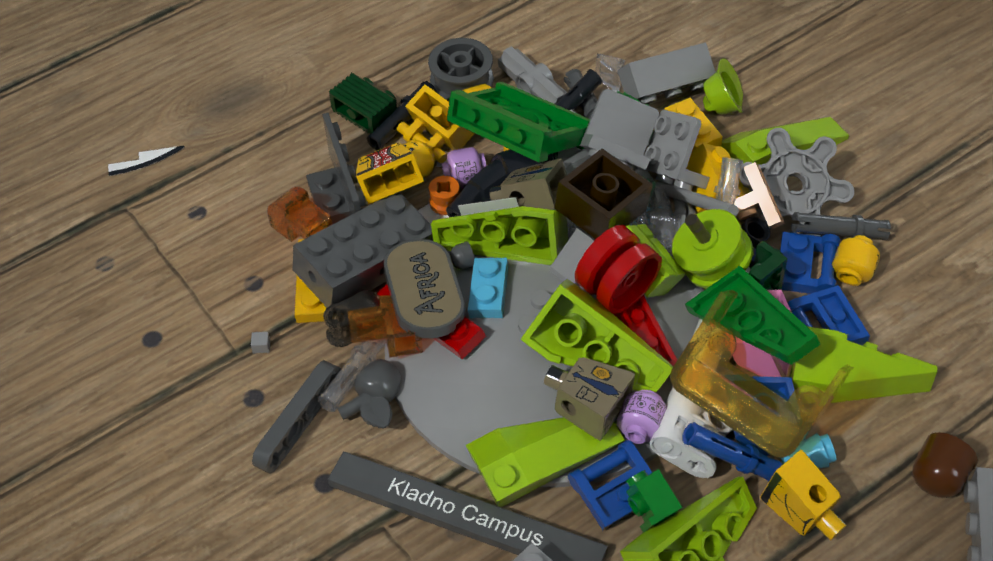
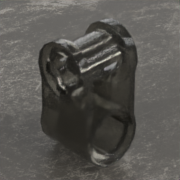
[323,290,390,347]

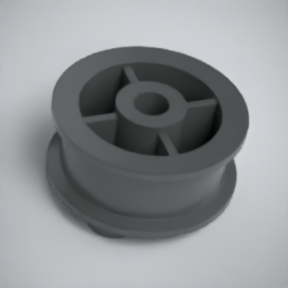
[428,38,494,101]

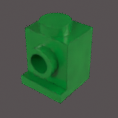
[626,469,683,532]

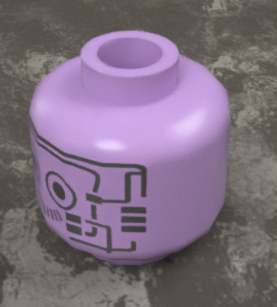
[441,147,486,189]
[617,390,667,444]

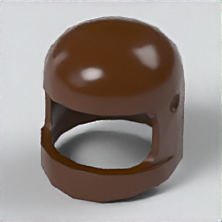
[912,432,978,498]

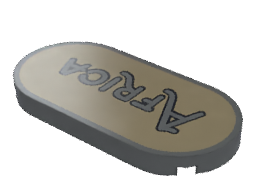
[384,239,465,338]

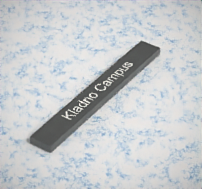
[328,451,608,561]

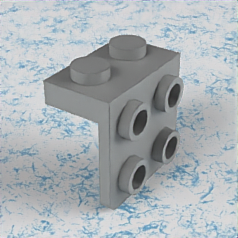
[580,89,659,171]
[644,110,710,191]

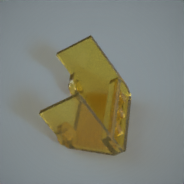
[670,290,853,458]

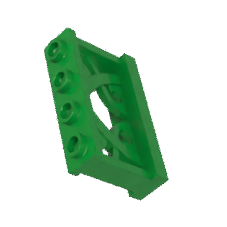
[447,82,590,163]

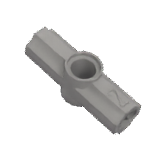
[498,46,567,104]

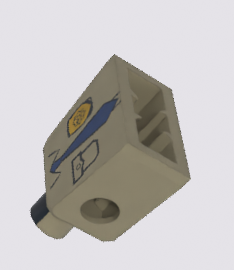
[490,158,567,210]
[544,357,635,441]

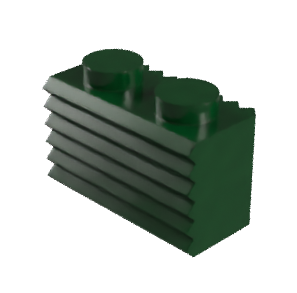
[329,73,397,134]

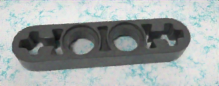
[252,360,341,473]

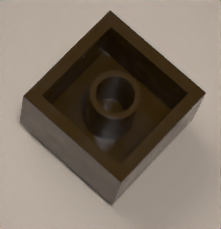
[554,148,653,239]

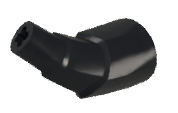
[446,149,558,218]

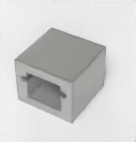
[251,332,270,353]

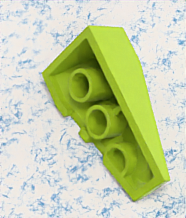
[721,117,849,187]
[431,206,569,265]
[520,278,675,393]
[791,326,937,404]
[465,417,625,508]
[620,476,757,561]

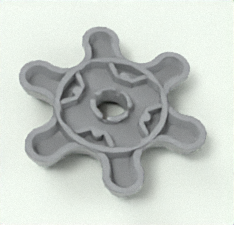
[737,128,854,236]

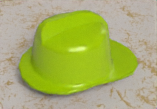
[703,58,743,115]

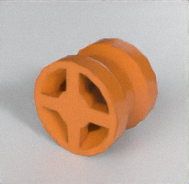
[428,175,460,215]

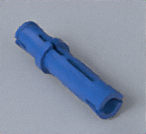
[682,422,782,482]

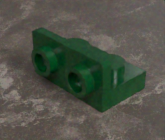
[749,241,788,290]

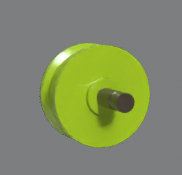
[672,209,753,289]

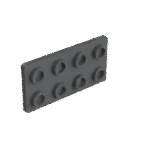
[306,113,366,227]

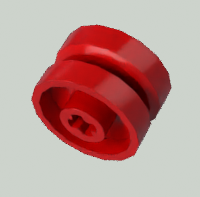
[575,225,662,314]

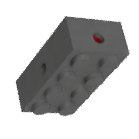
[292,192,433,312]

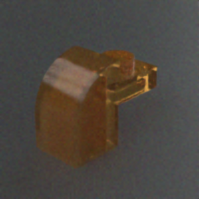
[267,186,332,242]
[347,295,423,358]

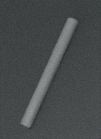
[654,181,739,217]

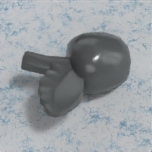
[337,359,401,429]

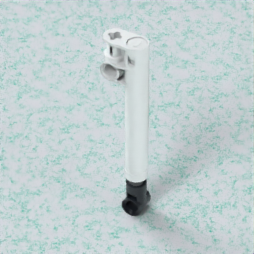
[650,216,771,478]

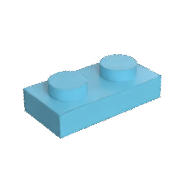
[468,258,509,318]

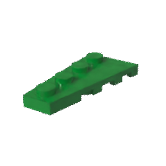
[685,265,821,365]

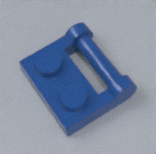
[780,232,840,294]
[787,285,870,345]
[568,440,653,530]

